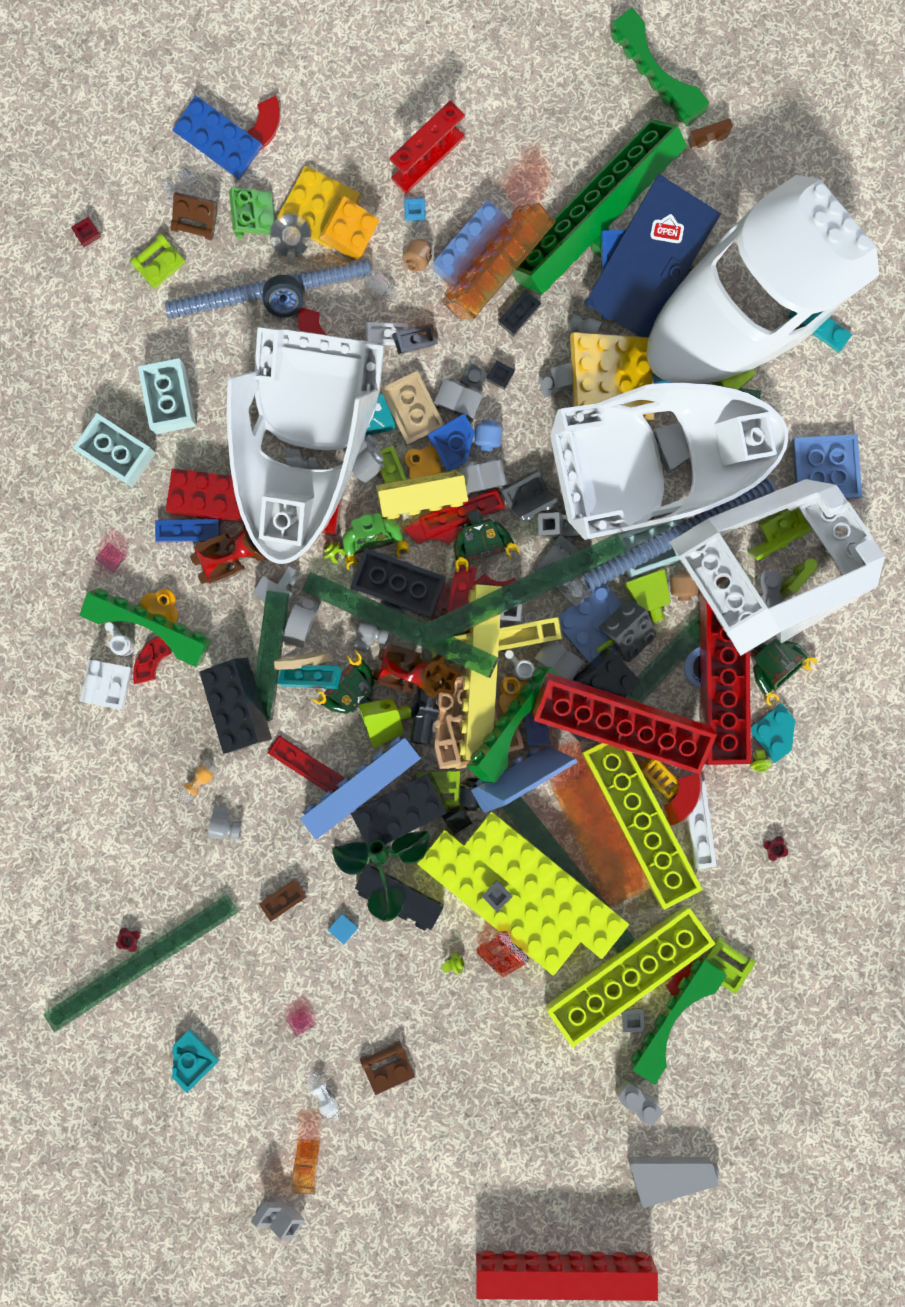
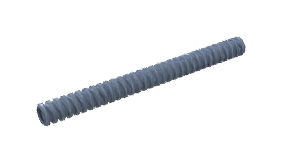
[165,258,372,319]
[583,478,776,591]

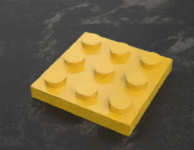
[276,165,361,249]

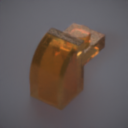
[292,1139,320,1195]

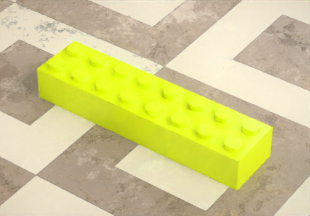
[580,742,703,910]
[464,811,629,959]
[417,829,580,976]
[545,905,715,1048]

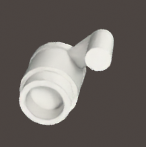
[105,622,135,656]
[505,650,535,681]

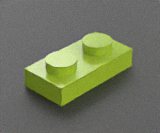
[379,446,406,483]

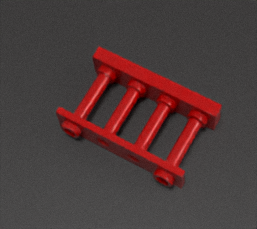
[389,100,465,194]

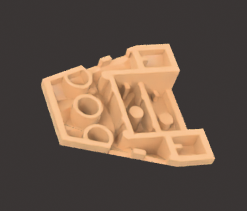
[434,675,524,769]

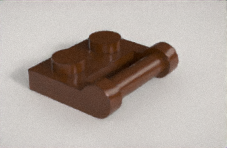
[170,192,217,241]
[360,1040,415,1095]

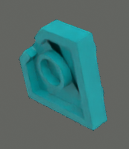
[751,703,795,763]
[172,1028,220,1093]

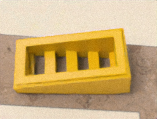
[639,757,679,801]

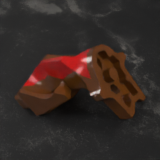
[190,525,267,584]
[373,644,461,699]

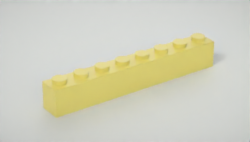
[459,585,502,760]

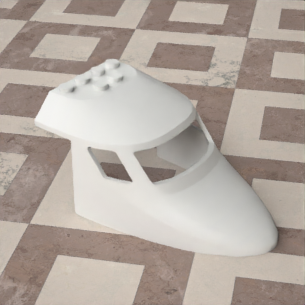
[647,175,879,384]
[227,327,384,564]
[550,383,788,540]

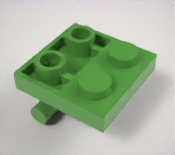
[229,187,275,238]

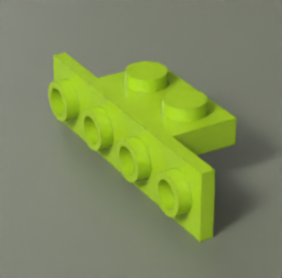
[747,508,812,561]

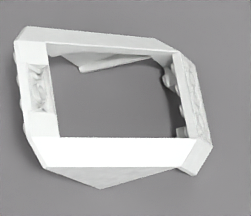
[669,479,885,656]

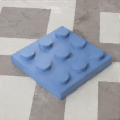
[792,434,862,499]
[558,583,622,664]

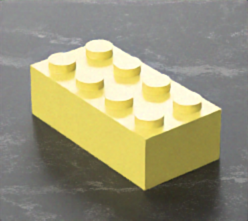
[375,470,468,519]

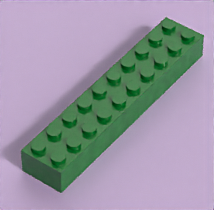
[507,119,687,294]

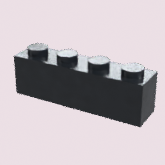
[355,864,444,931]

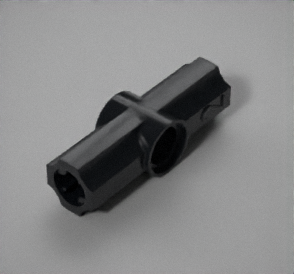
[410,681,440,745]

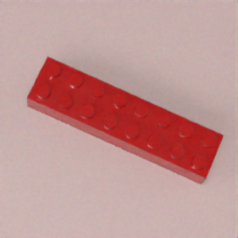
[166,468,343,536]
[700,591,751,765]
[532,672,717,774]
[476,1250,658,1301]

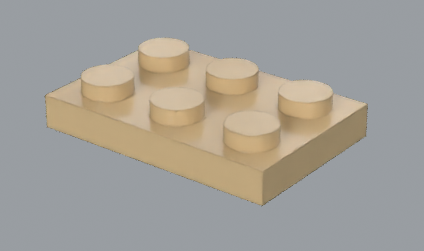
[380,371,444,446]

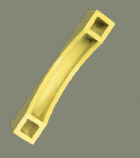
[430,617,563,660]

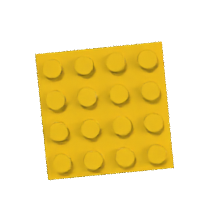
[570,332,655,422]

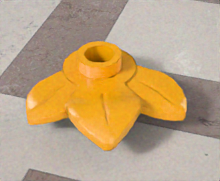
[404,446,442,479]
[140,589,179,623]
[498,676,532,714]

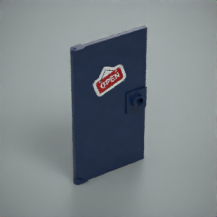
[584,174,721,338]

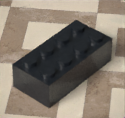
[350,548,446,619]
[569,648,642,742]
[199,657,272,754]
[351,771,450,847]

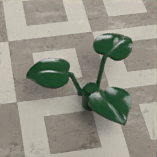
[332,831,430,922]

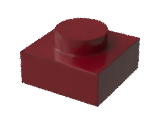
[71,216,101,247]

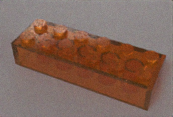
[441,203,556,319]
[550,769,650,907]

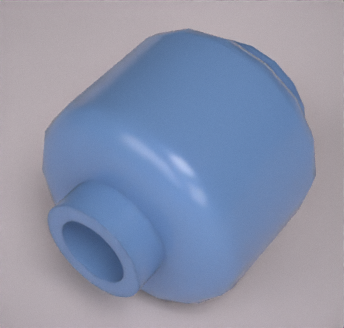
[474,420,503,452]

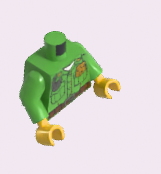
[342,513,409,571]

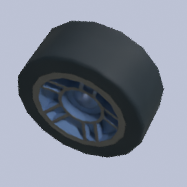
[263,275,303,318]

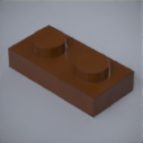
[687,118,733,148]
[259,879,308,922]

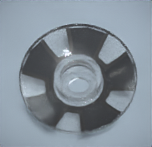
[270,214,311,258]

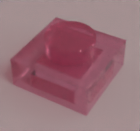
[96,542,127,573]
[285,1005,316,1037]

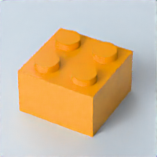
[319,196,380,261]

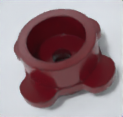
[763,836,788,861]
[116,928,141,952]

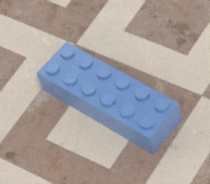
[300,737,422,840]

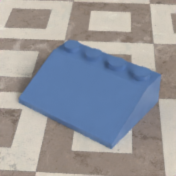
[433,200,529,310]
[471,746,577,813]

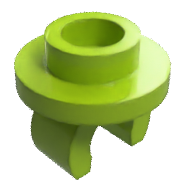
[323,541,345,564]
[750,750,772,772]
[441,952,465,975]

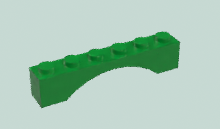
[610,7,710,126]
[79,588,211,667]
[466,667,559,783]
[630,955,727,1085]

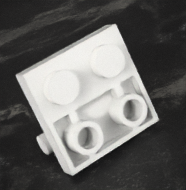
[80,660,133,710]

